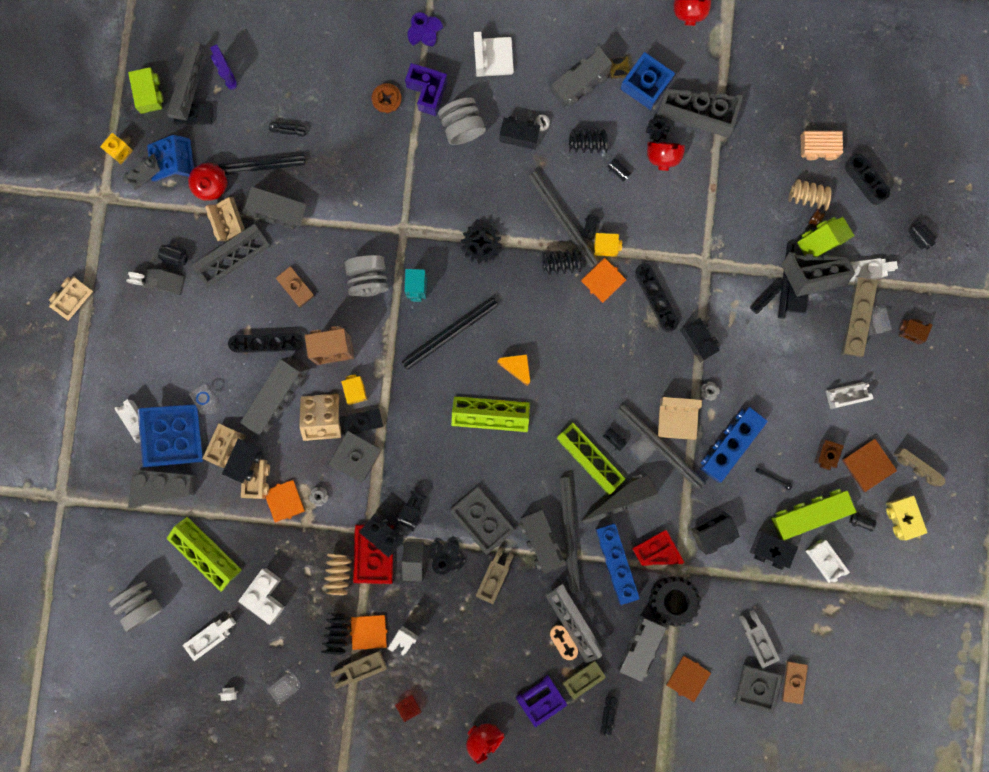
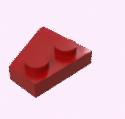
[632,530,685,566]

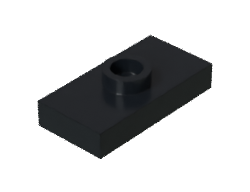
[174,104,213,125]
[786,284,808,314]
[342,408,383,434]

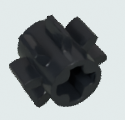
[645,117,670,142]

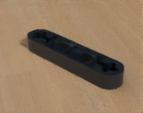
[635,263,678,332]
[228,333,304,353]

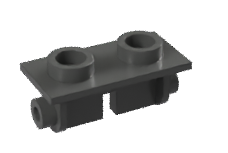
[123,154,160,190]

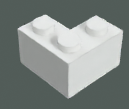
[238,568,285,625]

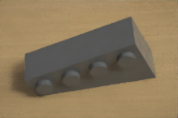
[657,89,744,138]
[240,356,311,436]

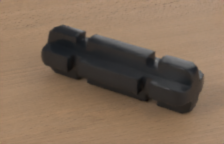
[269,121,306,137]
[750,282,782,314]
[600,696,617,736]

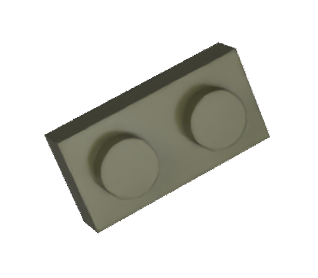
[562,660,606,700]

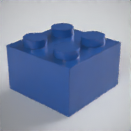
[620,52,675,110]

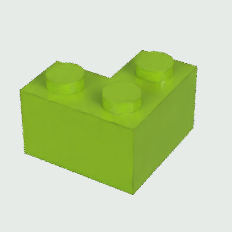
[797,217,854,257]

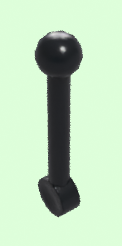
[755,468,792,490]

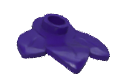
[408,12,443,47]

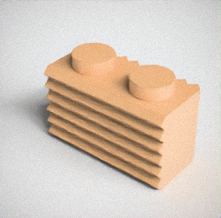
[801,131,843,160]

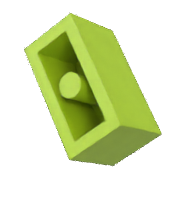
[128,67,164,114]

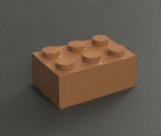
[305,326,354,365]

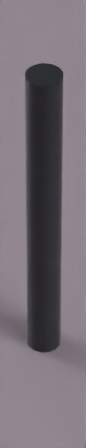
[778,243,794,319]

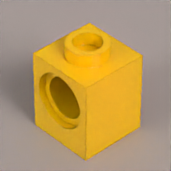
[100,133,133,164]
[594,233,622,257]
[341,374,368,405]

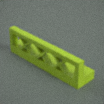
[451,396,530,432]
[556,423,625,495]
[166,517,242,592]

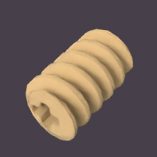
[788,179,831,211]
[323,554,352,595]

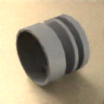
[438,98,486,145]
[344,255,389,297]
[109,581,163,632]

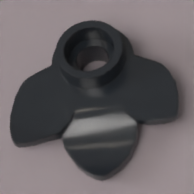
[429,540,466,575]

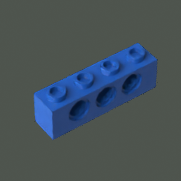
[700,407,768,483]
[595,523,640,605]

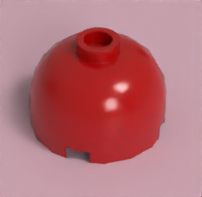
[673,0,711,26]
[647,142,685,171]
[188,163,228,201]
[466,723,504,764]

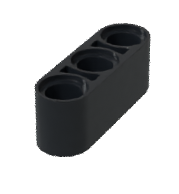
[845,154,890,205]

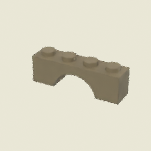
[841,277,878,357]

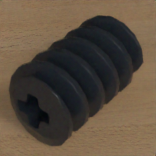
[569,129,608,153]
[542,249,582,275]
[321,612,352,655]

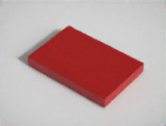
[353,525,394,584]

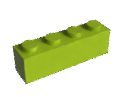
[771,488,856,540]

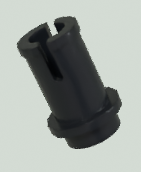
[607,159,631,182]
[582,215,600,240]
[602,427,627,451]
[849,512,877,532]

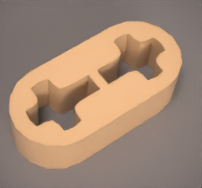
[550,625,578,660]

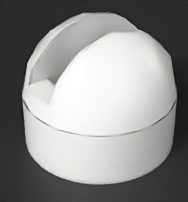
[535,115,550,131]

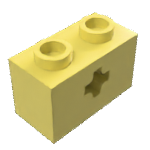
[886,496,927,541]

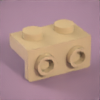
[205,197,245,242]
[241,460,270,499]

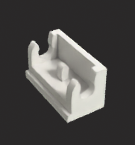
[826,382,873,409]
[115,399,140,443]
[806,540,850,583]
[388,626,419,655]

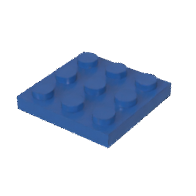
[137,404,203,467]

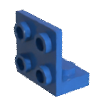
[147,135,194,182]

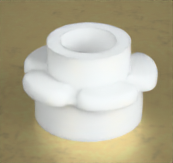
[219,687,238,701]

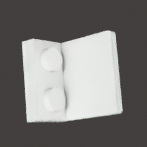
[474,32,514,77]

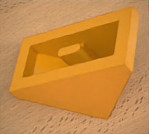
[497,355,530,386]

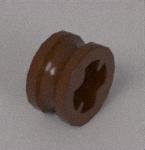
[808,209,825,228]

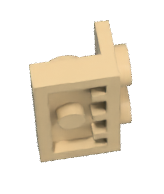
[49,275,93,321]
[202,423,246,468]

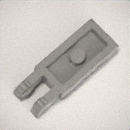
[739,610,780,668]

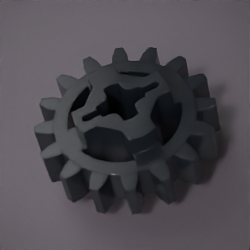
[461,223,502,265]

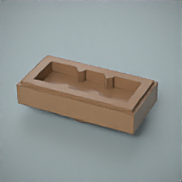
[276,266,315,308]
[781,661,808,704]

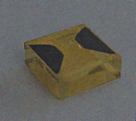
[610,57,630,79]

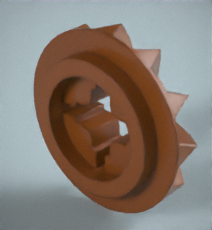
[372,83,402,114]

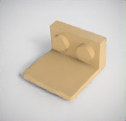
[299,394,342,441]
[658,397,702,440]

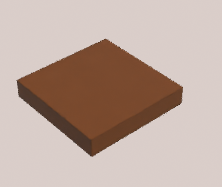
[842,439,897,492]

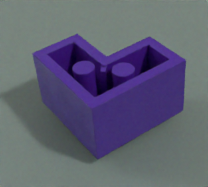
[405,63,448,116]

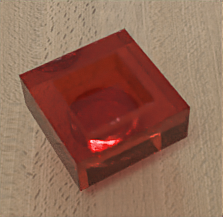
[395,694,422,722]

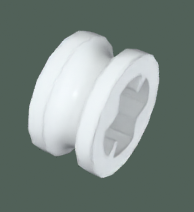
[126,272,145,285]

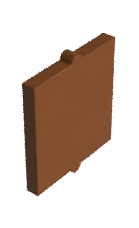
[666,656,711,702]

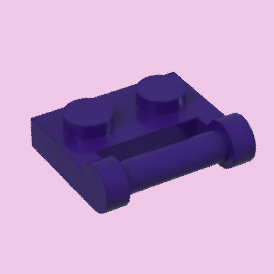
[210,44,237,90]
[516,675,567,727]

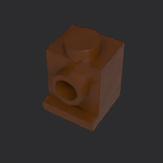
[898,318,933,345]
[814,440,844,471]

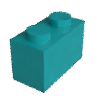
[404,269,427,302]

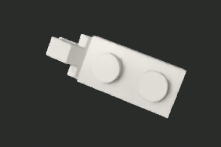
[850,258,898,282]
[183,617,236,661]

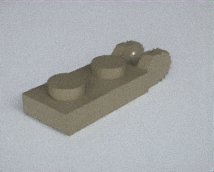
[893,448,945,486]
[476,547,514,604]
[330,650,387,689]

